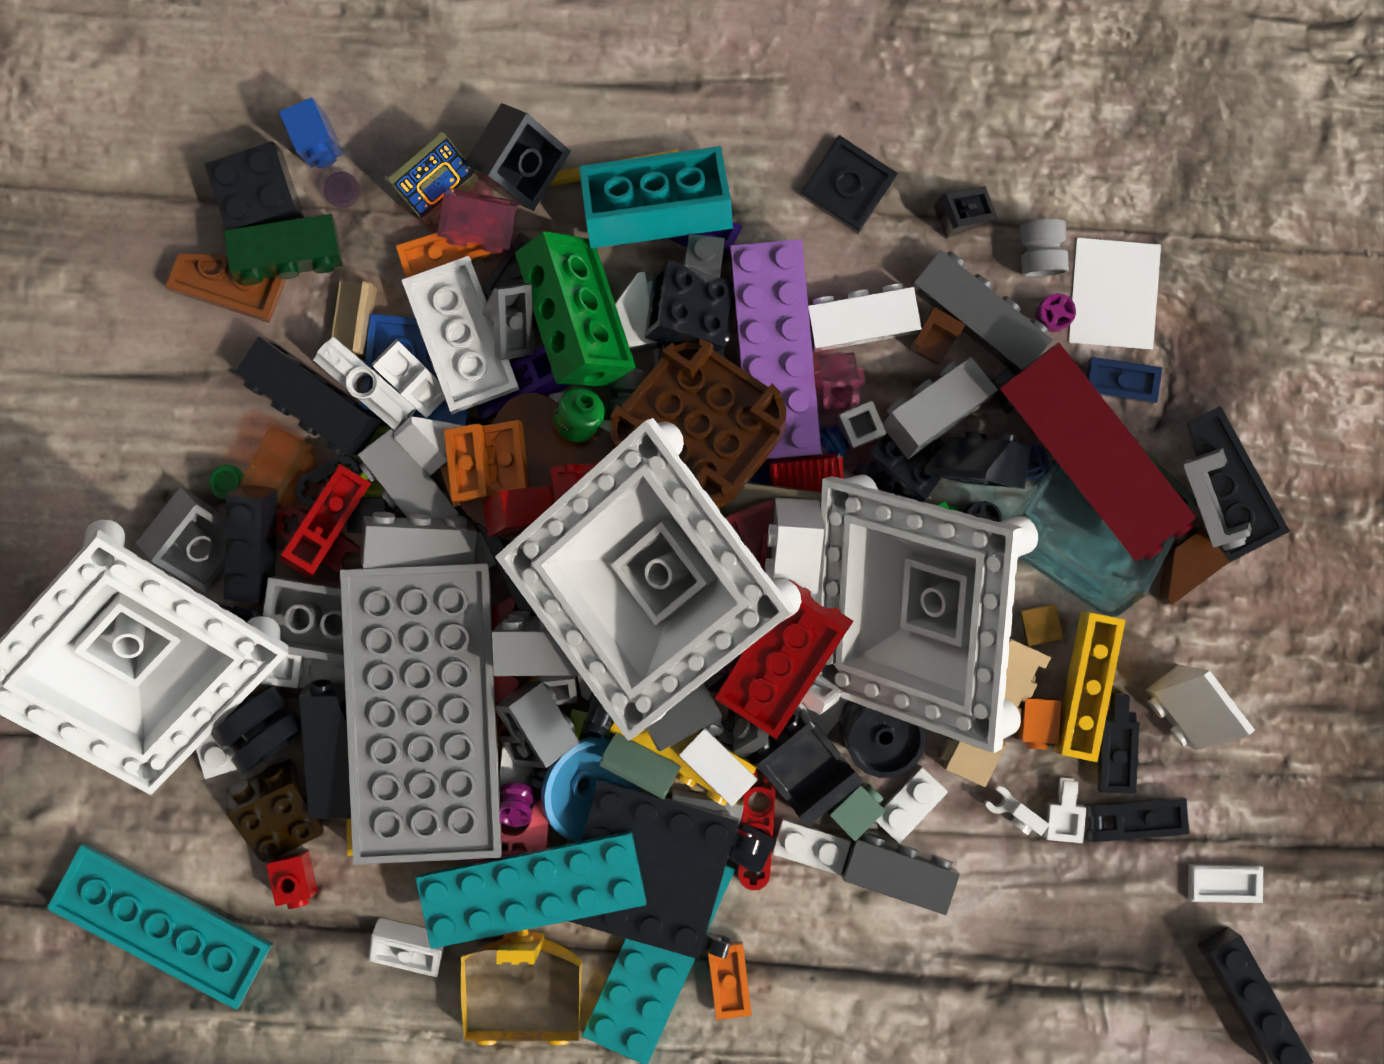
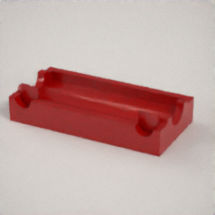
[715,580,854,739]

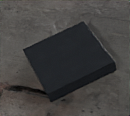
[800,135,898,234]

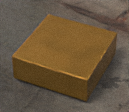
[1019,604,1063,646]

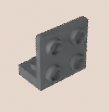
[646,683,722,751]

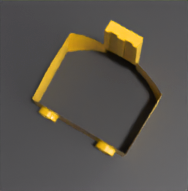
[461,929,582,1045]

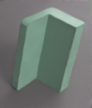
[599,732,681,800]

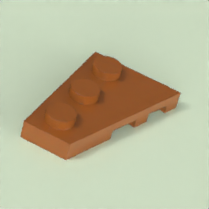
[165,254,286,323]

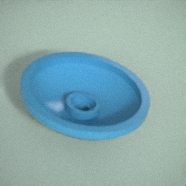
[541,737,641,842]

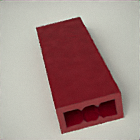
[1000,342,1197,562]

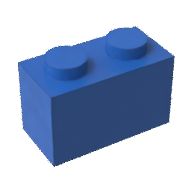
[279,97,344,168]

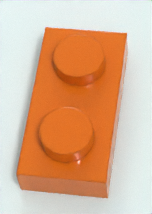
[708,941,752,1020]

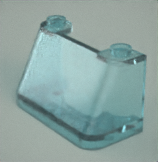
[1013,457,1175,616]

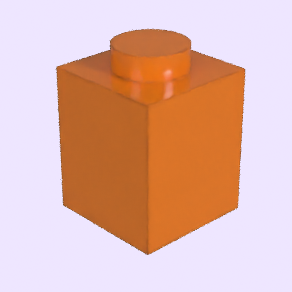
[1016,697,1061,750]

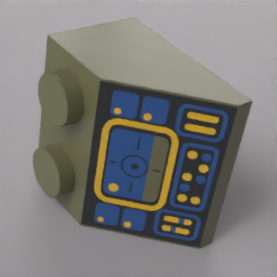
[388,131,480,226]

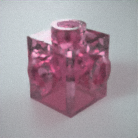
[814,352,865,410]

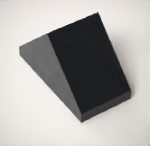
[934,186,998,239]

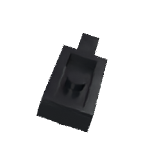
[1097,693,1140,794]

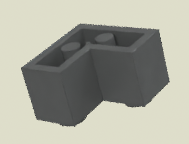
[495,682,579,768]

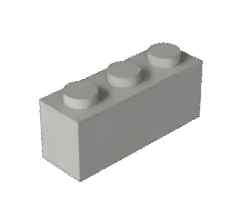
[883,357,998,459]
[358,428,461,520]
[360,512,477,569]

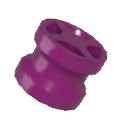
[1035,293,1076,333]
[499,782,535,827]

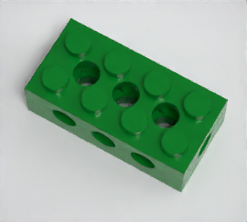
[515,231,636,387]

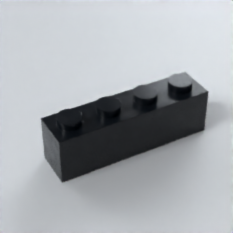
[235,336,383,457]
[1198,927,1314,1064]

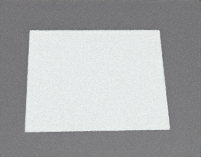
[1069,238,1161,350]

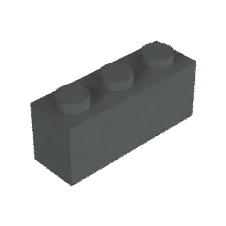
[841,832,960,915]

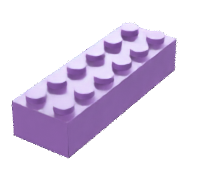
[730,239,821,462]

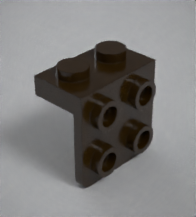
[226,759,324,862]

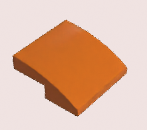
[444,420,530,502]

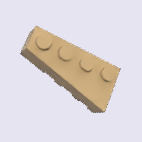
[939,639,1051,787]

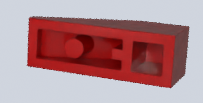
[280,464,371,579]

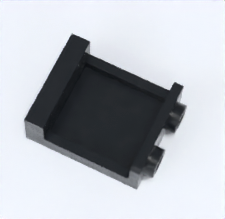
[749,709,863,827]

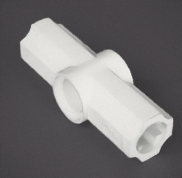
[313,337,417,430]

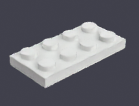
[401,256,520,414]

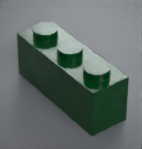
[224,214,343,285]

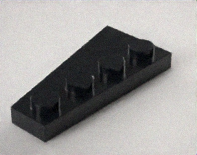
[1187,406,1290,565]

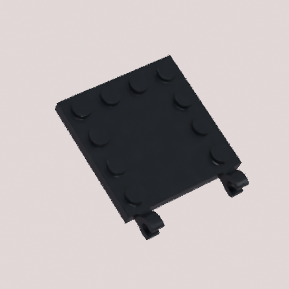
[568,778,760,959]

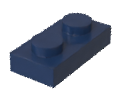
[1086,357,1163,404]

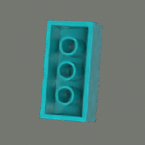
[579,146,733,249]

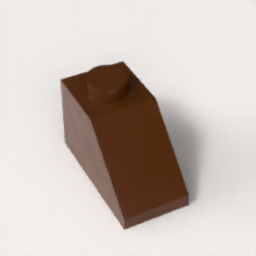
[1159,527,1230,605]

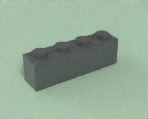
[911,250,1053,373]

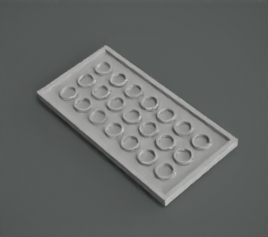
[340,563,502,865]

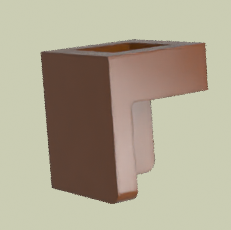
[909,307,965,365]

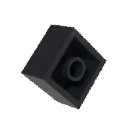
[464,103,571,211]
[205,141,304,230]

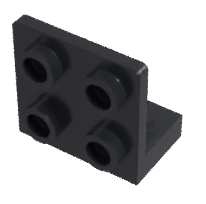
[852,432,945,502]

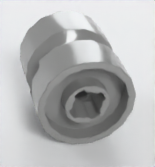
[1019,219,1069,277]

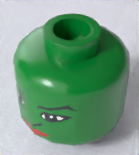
[552,388,605,442]

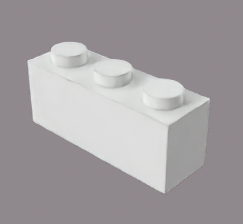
[808,283,921,353]

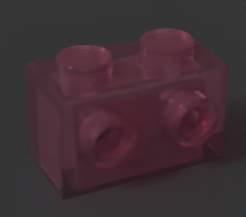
[437,188,519,253]

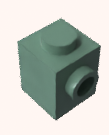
[827,783,886,841]

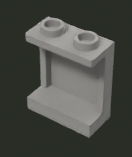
[1183,448,1252,551]

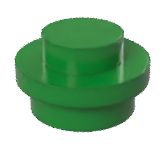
[209,464,246,500]

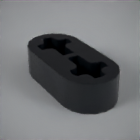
[296,456,362,506]

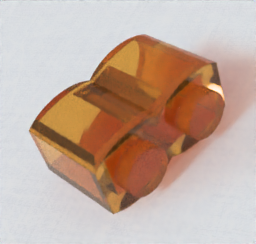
[239,425,316,508]

